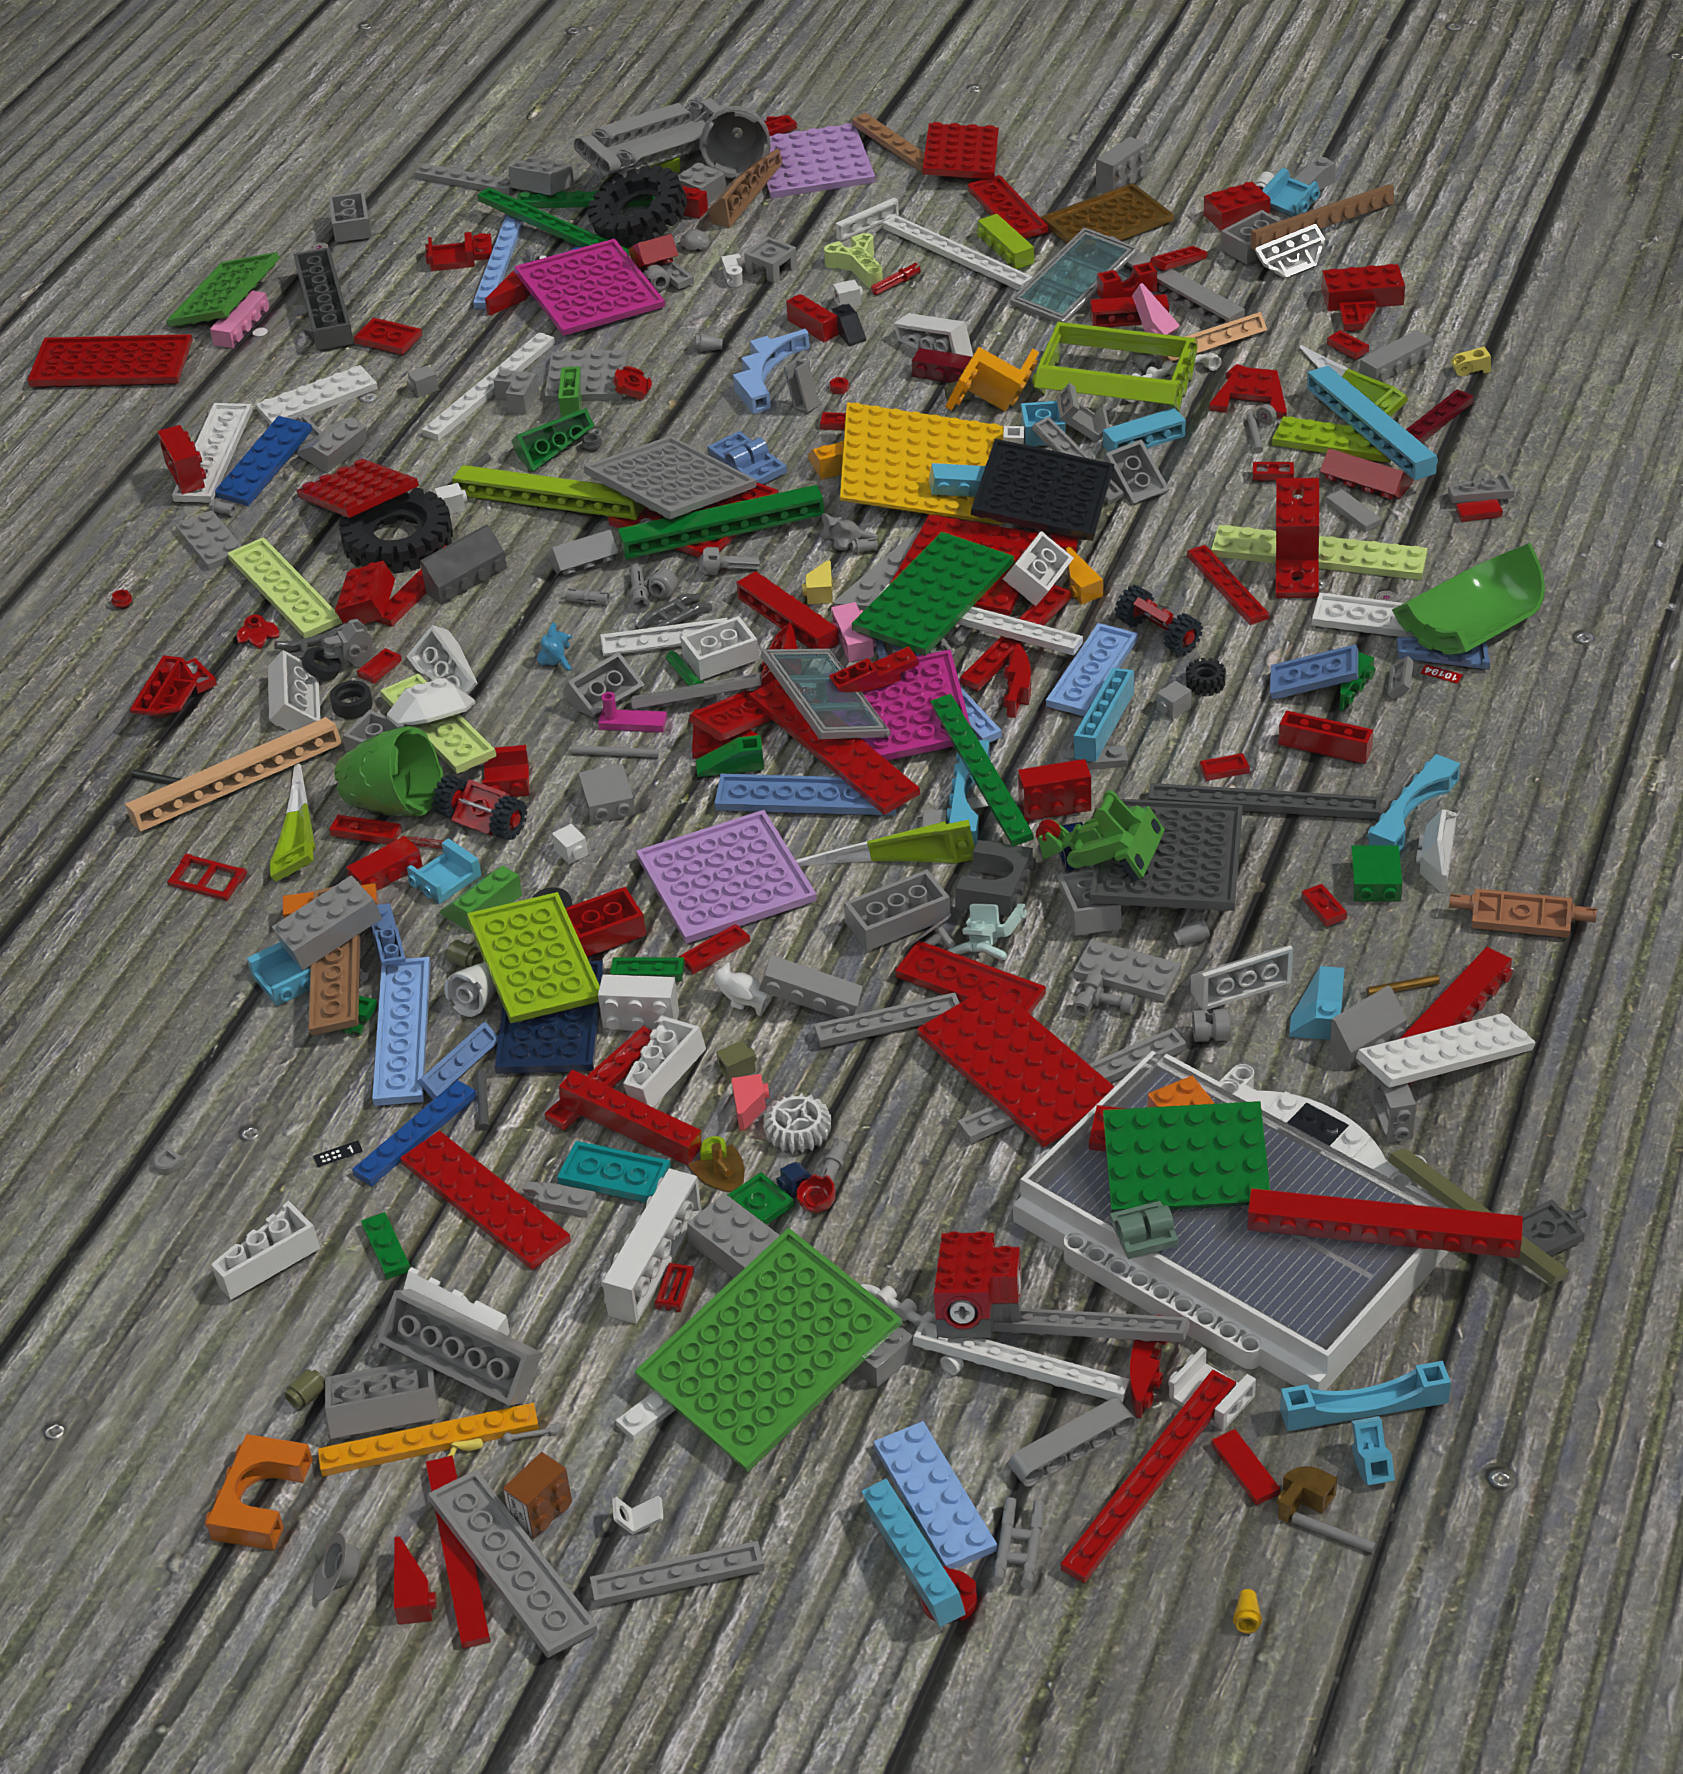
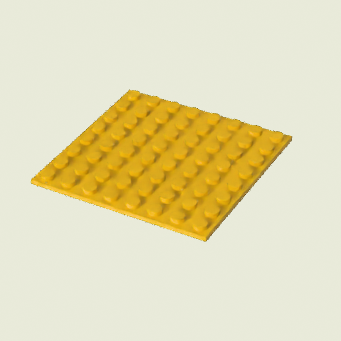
[839,402,1004,525]

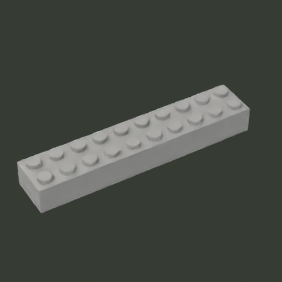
[687,1193,914,1388]

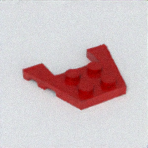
[1209,366,1287,418]

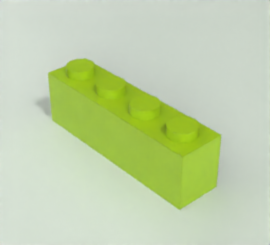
[977,214,1034,269]

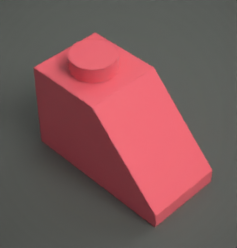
[731,1074,770,1131]

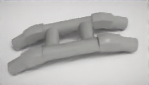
[992,1497,1045,1589]

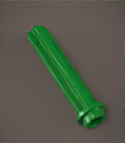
[666,650,705,686]

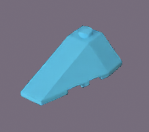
[1289,966,1344,1040]

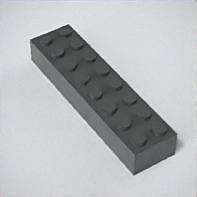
[293,247,354,350]

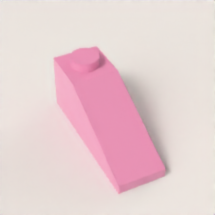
[1132,283,1180,335]

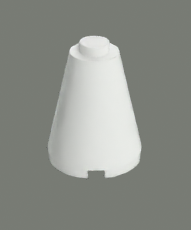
[444,962,497,1017]

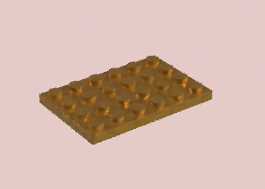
[1041,183,1174,255]

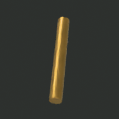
[1366,974,1440,997]

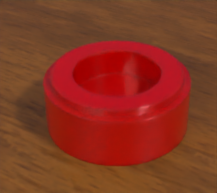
[829,377,849,394]

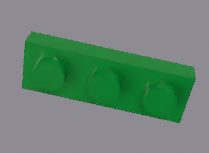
[610,957,685,981]
[361,1212,410,1280]

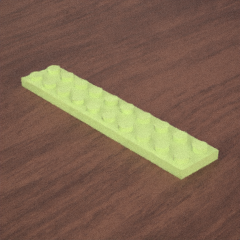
[1211,525,1428,580]

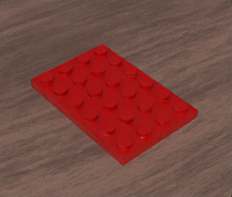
[922,122,999,179]
[296,459,419,518]

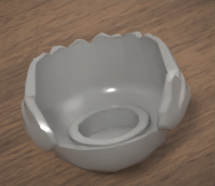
[680,229,710,251]

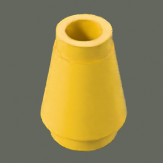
[1233,1589,1262,1634]

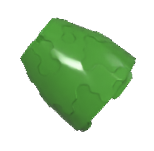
[334,726,443,817]

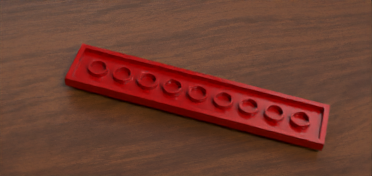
[749,679,920,815]

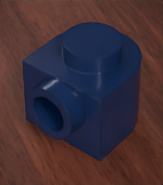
[776,1162,812,1198]

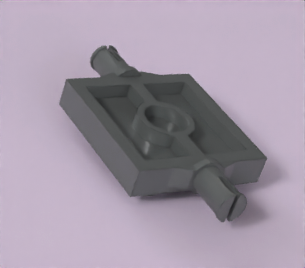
[1519,1199,1587,1256]

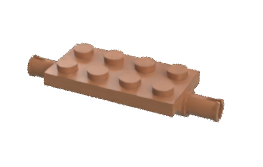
[1449,888,1597,938]

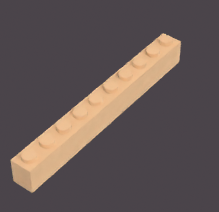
[125,717,342,832]

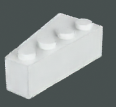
[894,313,973,356]

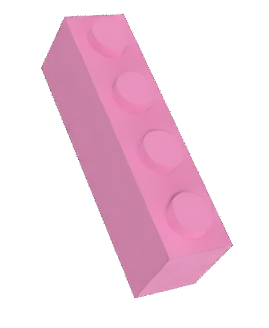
[210,290,269,349]

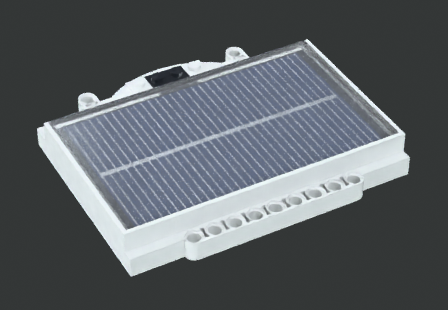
[1013,1051,1449,1391]

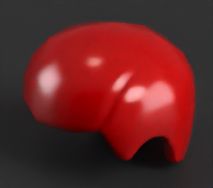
[797,1174,836,1213]

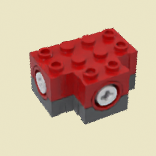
[934,1231,1023,1338]

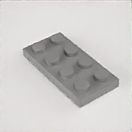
[175,510,242,571]
[1074,940,1181,1002]

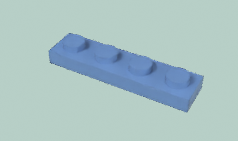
[417,1021,498,1100]

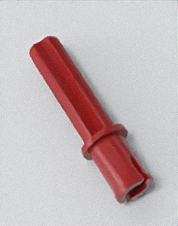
[871,263,921,295]

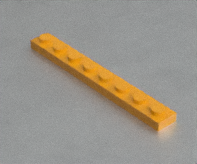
[318,1402,539,1477]

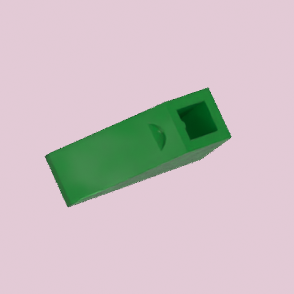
[1339,652,1376,711]
[696,735,764,777]

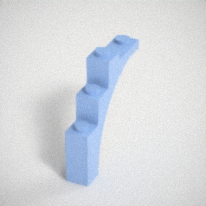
[733,329,810,414]

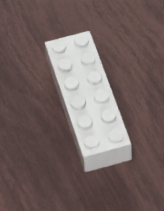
[601,1169,702,1324]

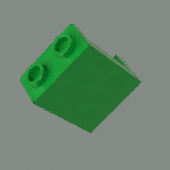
[1350,845,1403,901]

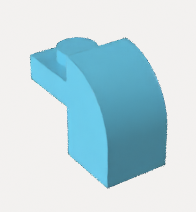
[1351,1416,1395,1485]

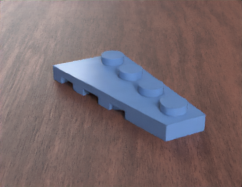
[1396,637,1490,670]

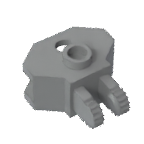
[323,619,372,667]

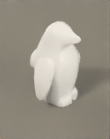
[714,962,773,1017]

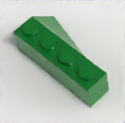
[511,408,594,472]

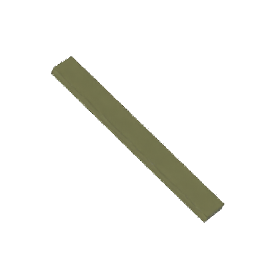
[1388,1148,1570,1285]

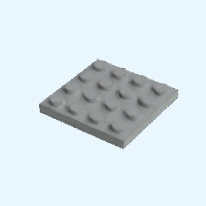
[545,349,628,402]

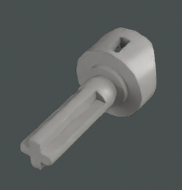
[700,547,760,575]

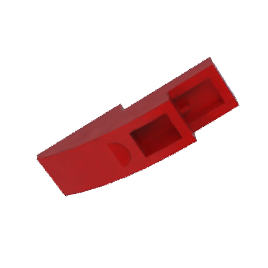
[1003,644,1031,718]
[829,646,919,692]
[1130,1315,1168,1418]

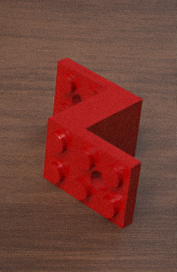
[1276,478,1319,598]

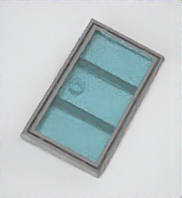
[1010,227,1139,323]
[760,649,891,739]

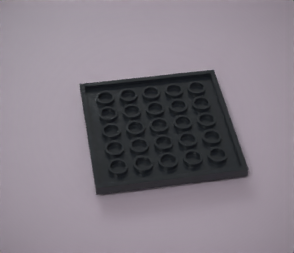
[970,439,1115,541]

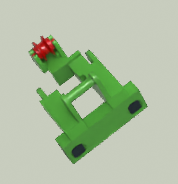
[1036,791,1165,882]

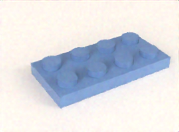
[1270,644,1358,700]

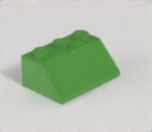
[440,865,522,933]

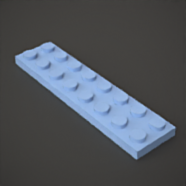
[372,957,431,1106]

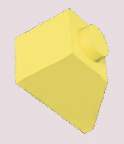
[802,561,833,604]

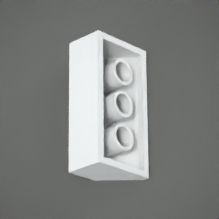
[268,650,320,730]
[1190,945,1293,1010]

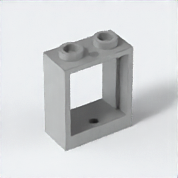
[1370,1073,1416,1143]

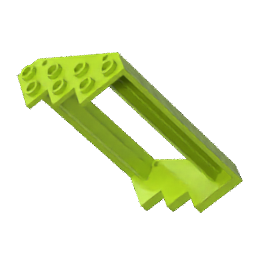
[1032,322,1198,412]

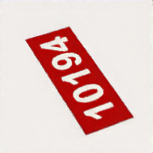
[1420,664,1463,683]

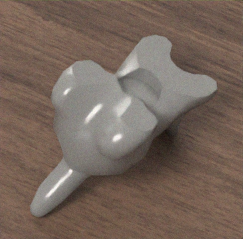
[820,513,878,551]

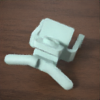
[947,903,1027,961]

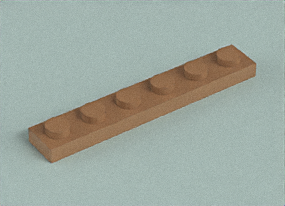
[852,112,925,172]

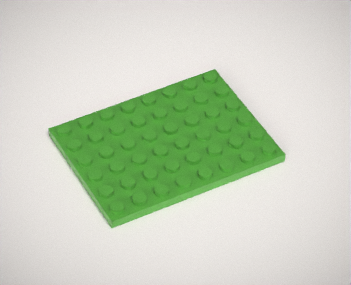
[635,1227,903,1473]

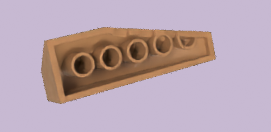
[708,149,782,228]

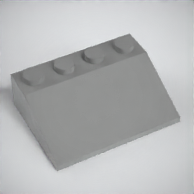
[325,1360,440,1439]

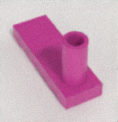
[598,692,667,733]

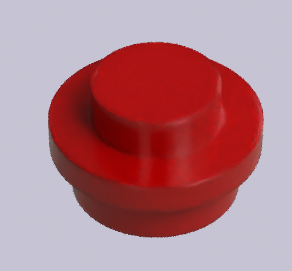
[111,589,133,608]

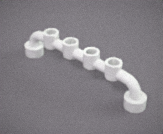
[1125,353,1221,403]
[861,1284,964,1375]

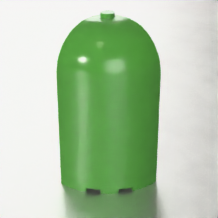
[1392,543,1545,654]

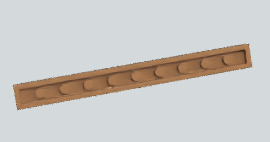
[1251,184,1394,250]

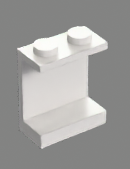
[1168,1347,1256,1431]

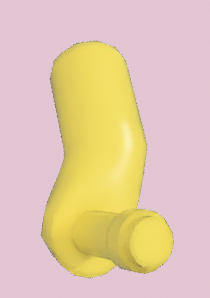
[448,1438,483,1459]

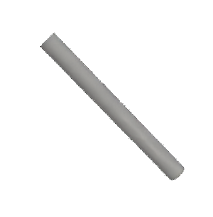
[571,745,659,758]

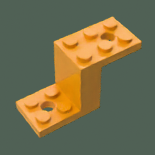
[945,347,1039,412]

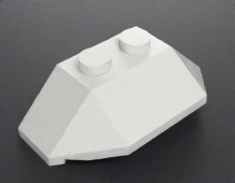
[1254,224,1325,279]
[387,678,475,727]
[1416,809,1457,893]

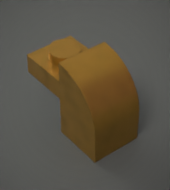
[1276,1466,1337,1523]

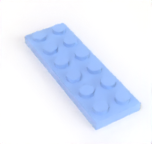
[1046,623,1138,717]
[873,1421,998,1569]

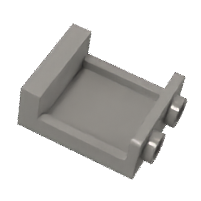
[1056,383,1109,443]
[579,764,635,823]

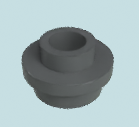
[582,433,602,451]

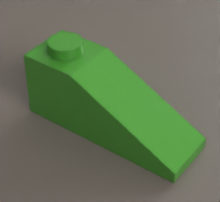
[558,366,582,417]

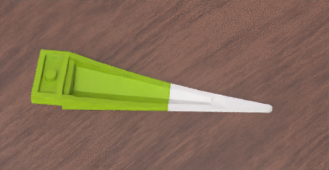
[1300,345,1408,417]
[270,762,316,882]
[796,820,975,866]

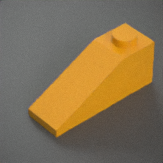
[1066,547,1103,605]

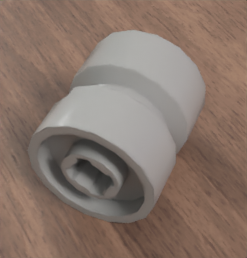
[1192,1009,1230,1042]

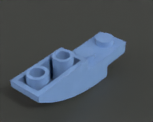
[371,903,406,965]

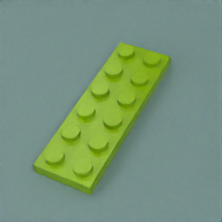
[1272,416,1391,463]

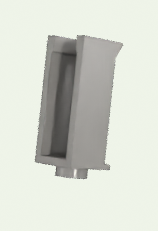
[783,358,821,412]

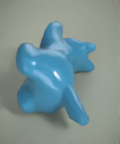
[537,623,572,671]

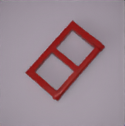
[167,853,247,901]

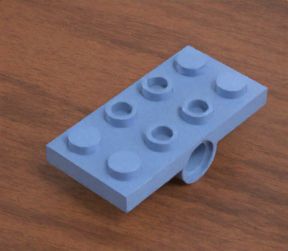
[707,431,787,484]

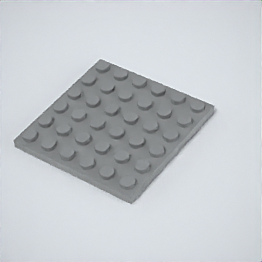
[584,436,757,519]

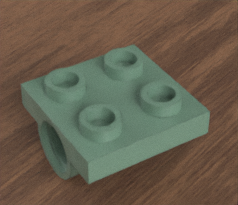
[1110,1201,1179,1259]

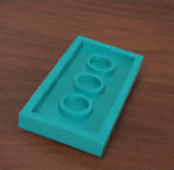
[557,1141,671,1203]

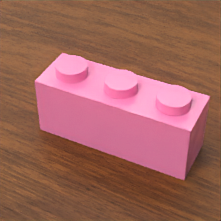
[831,602,876,662]

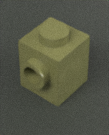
[716,1040,757,1083]

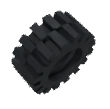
[1186,658,1226,696]

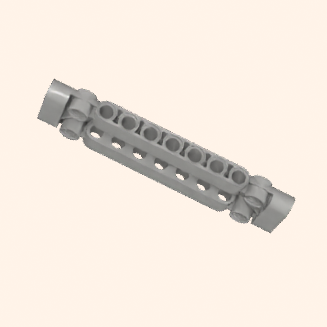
[574,98,740,176]

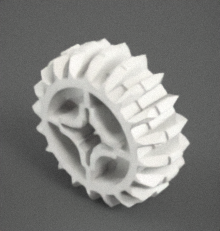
[763,1093,831,1154]

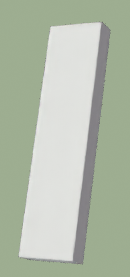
[836,197,899,241]

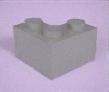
[493,369,539,415]

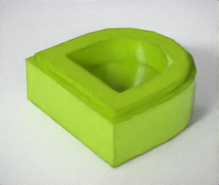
[700,1136,727,1160]

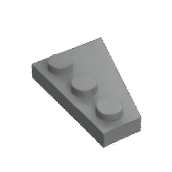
[1448,472,1515,504]

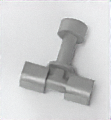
[1074,972,1136,1016]

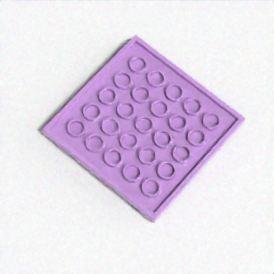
[766,123,876,198]
[636,810,817,944]

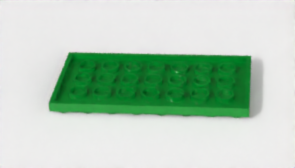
[852,532,1014,656]

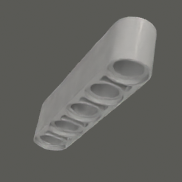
[1008,1398,1136,1487]

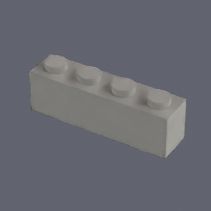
[1359,330,1434,382]
[759,955,863,1018]

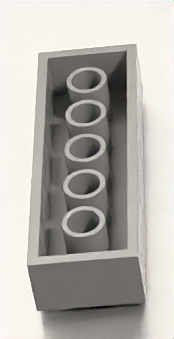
[377,1289,543,1406]

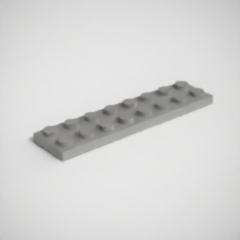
[428,1469,597,1658]

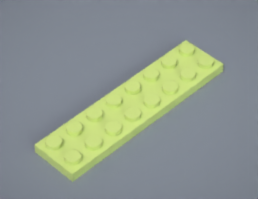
[228,537,342,638]
[380,673,496,774]

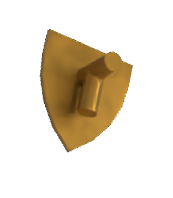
[688,1143,745,1192]

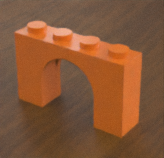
[205,1434,313,1551]

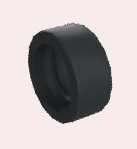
[329,680,373,719]

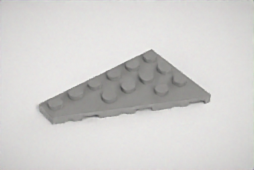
[834,531,920,611]

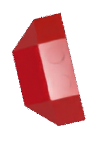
[129,655,197,718]

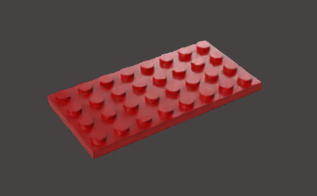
[27,334,193,387]
[917,983,1115,1147]

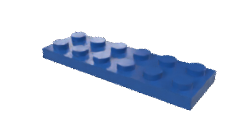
[215,415,313,506]

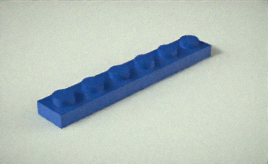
[352,1080,476,1187]

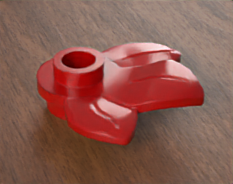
[237,614,279,649]

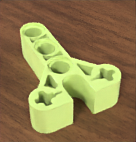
[824,233,883,289]

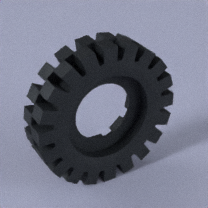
[587,165,687,247]
[339,488,453,574]

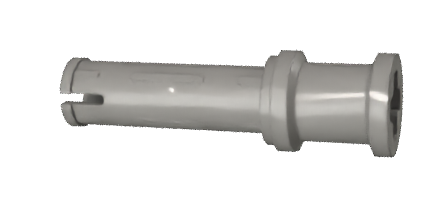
[629,564,650,613]

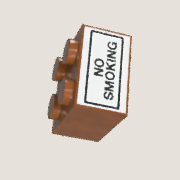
[503,1452,572,1538]

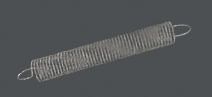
[1178,948,1215,996]

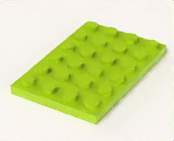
[467,892,600,1023]

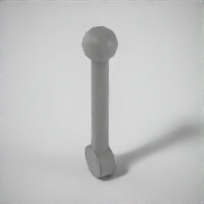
[503,1424,560,1443]

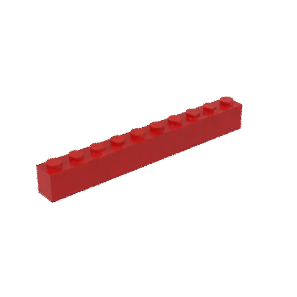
[1247,1188,1523,1258]

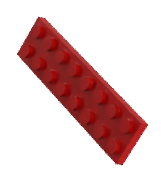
[400,1130,571,1270]

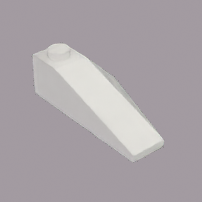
[406,625,477,694]

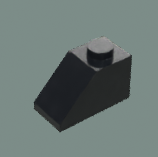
[832,303,866,346]

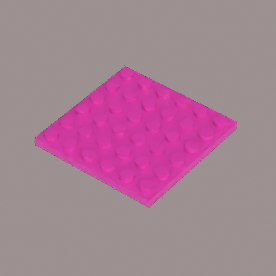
[514,239,665,336]
[823,649,971,760]

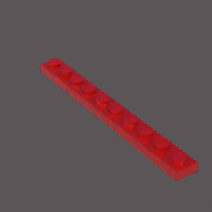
[1060,1369,1236,1584]

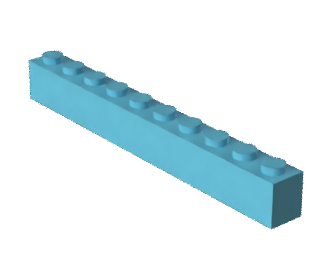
[1307,365,1438,480]

